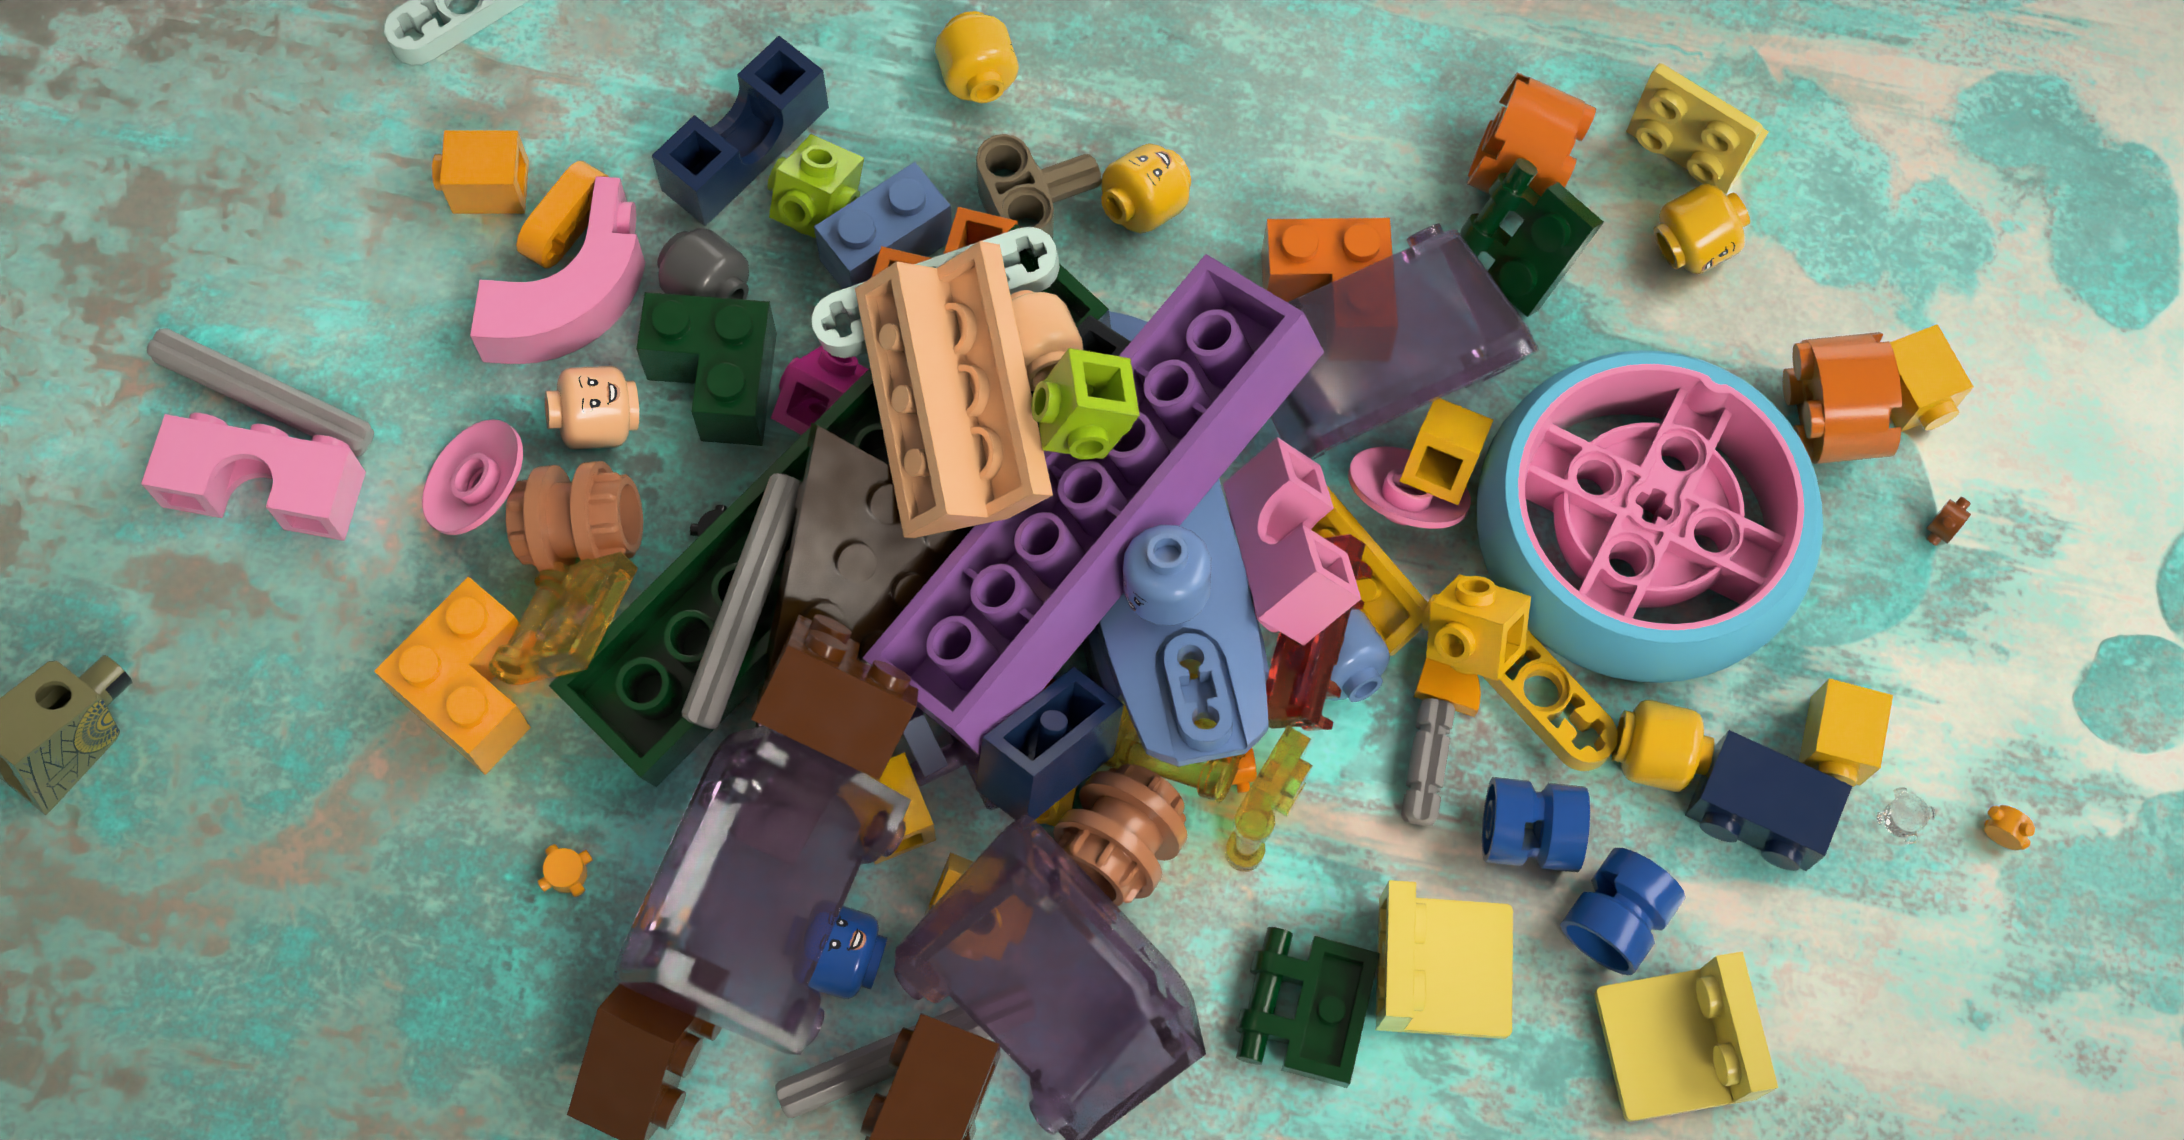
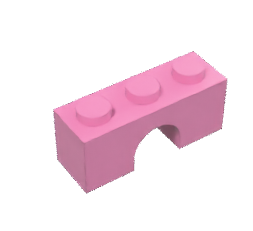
[141,413,366,541]
[1223,437,1361,646]

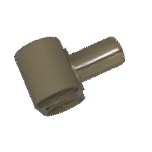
[976,134,1102,240]

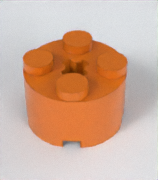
[1467,72,1596,196]
[1782,332,1902,464]

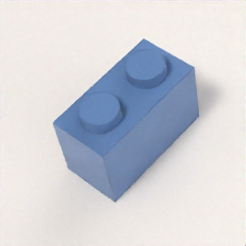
[814,162,952,289]

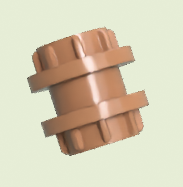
[506,461,643,578]
[1053,764,1187,907]

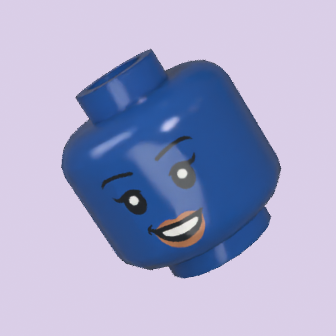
[783,901,888,999]

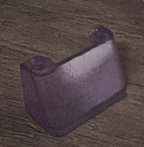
[1271,223,1540,460]
[613,726,911,1055]
[894,815,1206,1140]

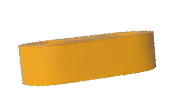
[516,161,609,269]

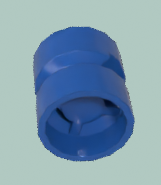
[1482,777,1590,872]
[1560,848,1686,975]

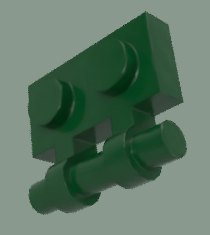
[1453,158,1604,317]
[1236,927,1380,1088]

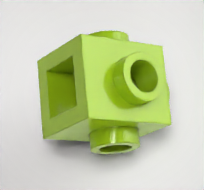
[767,134,864,239]
[1031,348,1140,459]

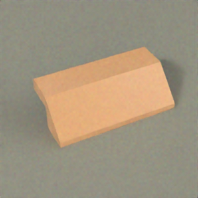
[855,241,1053,538]

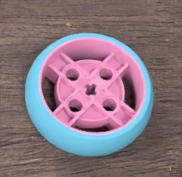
[1477,350,1823,683]

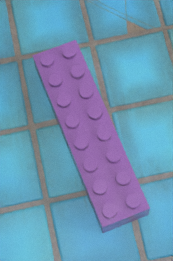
[863,254,1324,756]

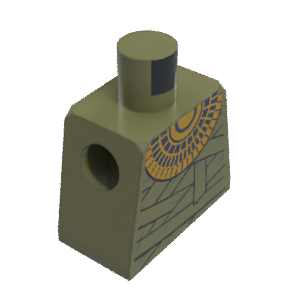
[0,655,133,815]

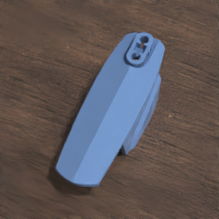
[1082,311,1269,767]

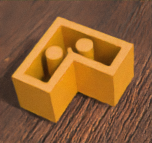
[374,576,531,775]

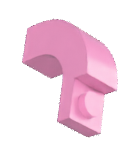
[470,176,646,364]

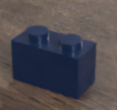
[975,667,1124,828]
[1685,730,1852,871]

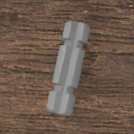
[1401,698,1455,826]

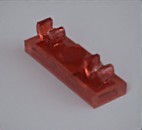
[1266,534,1372,731]

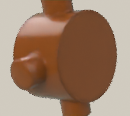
[1926,496,1971,546]

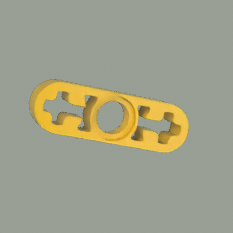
[1482,629,1618,771]

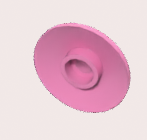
[422,419,523,535]
[1348,446,1471,529]

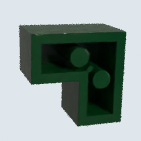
[636,292,777,446]

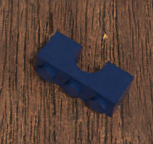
[652,36,829,226]

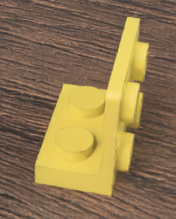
[1626,63,1769,194]
[1375,880,1513,1039]
[1594,951,1778,1122]

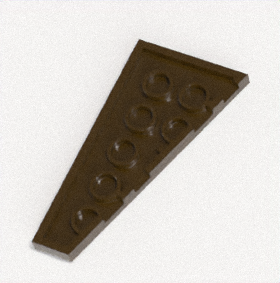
[731,422,974,868]

